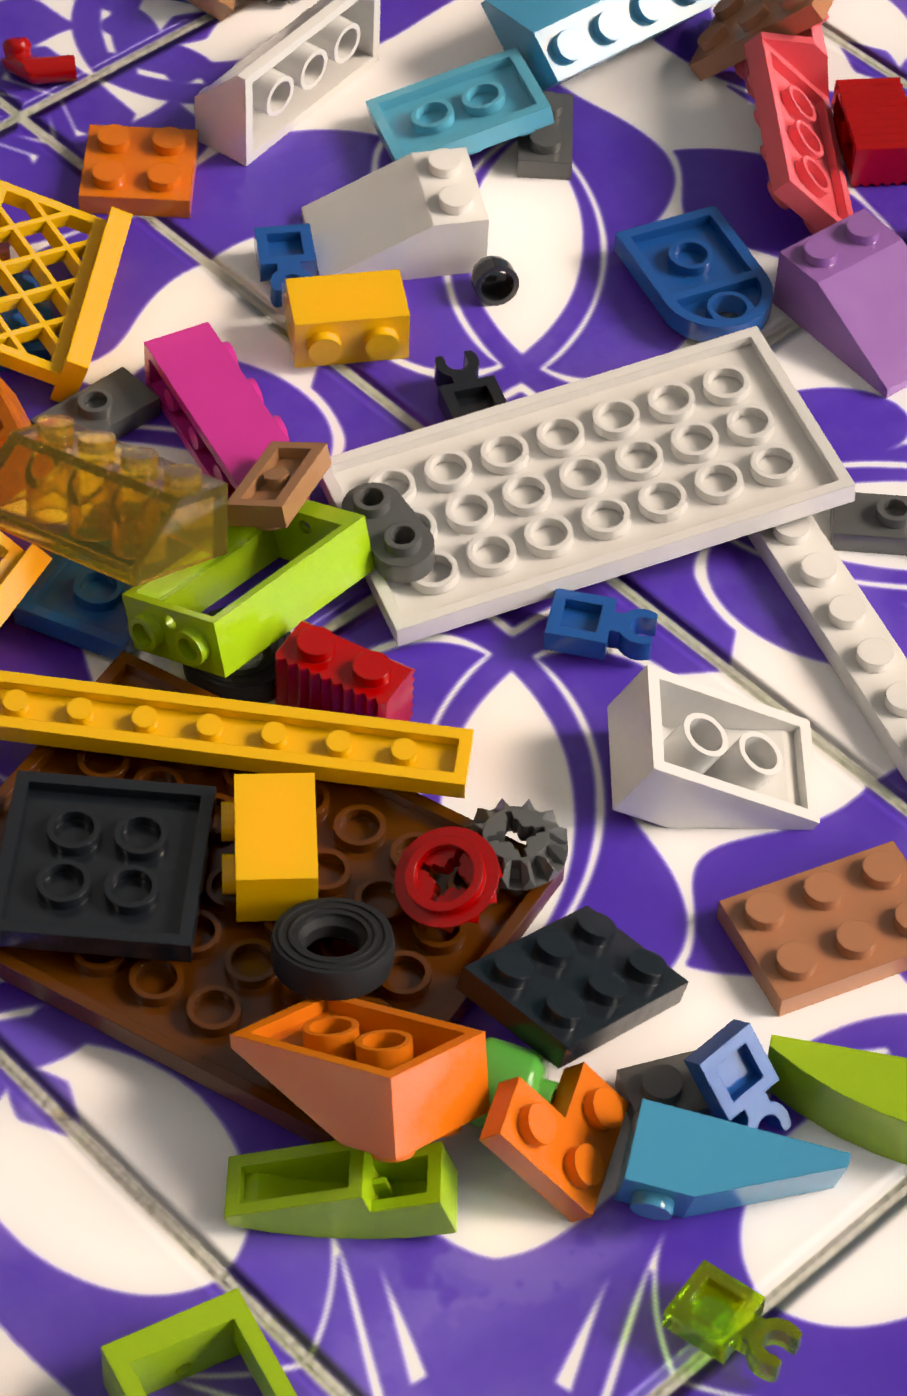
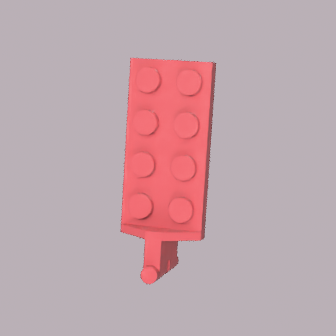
[733,13,853,235]

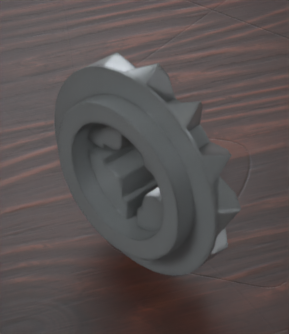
[464,798,568,891]

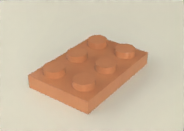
[688,0,834,81]
[716,841,907,1017]

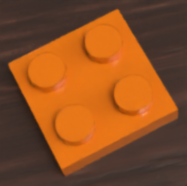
[78,124,199,218]

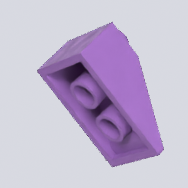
[772,208,907,398]

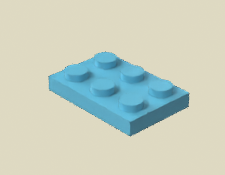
[365,47,554,162]

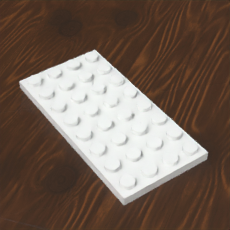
[319,326,856,646]

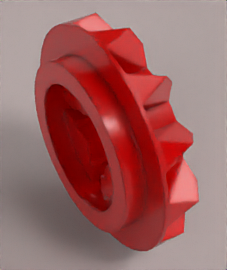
[394,826,503,933]

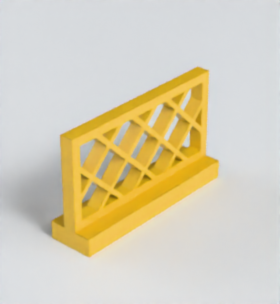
[0,180,133,403]

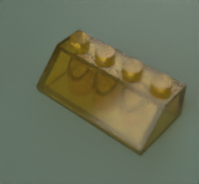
[0,414,228,587]

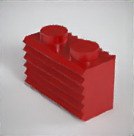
[831,77,907,188]
[275,621,415,721]

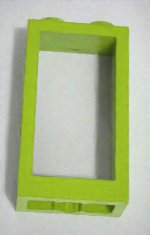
[122,500,375,678]
[101,1288,297,1396]

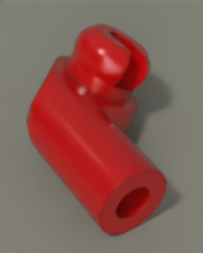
[1,37,77,85]

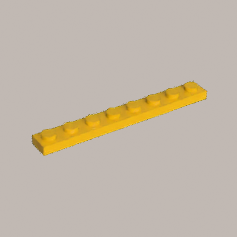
[0,670,474,799]

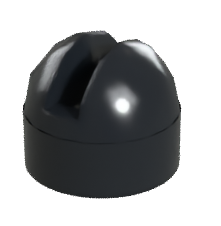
[471,255,519,306]

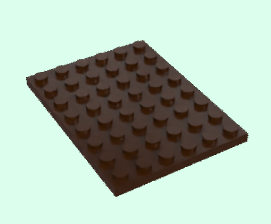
[0,650,565,1144]

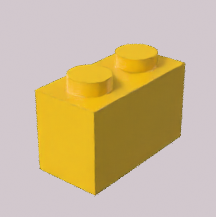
[285,269,410,368]
[221,773,318,922]

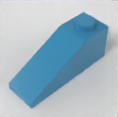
[614,1098,851,1220]

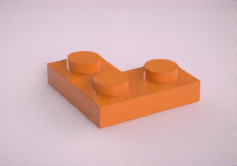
[479,1062,629,1222]

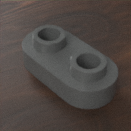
[342,482,436,583]

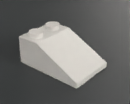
[301,147,489,280]
[607,664,820,830]

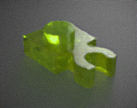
[662,1260,803,1382]

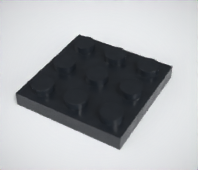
[0,770,217,963]

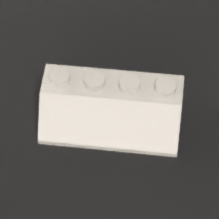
[194,0,381,166]

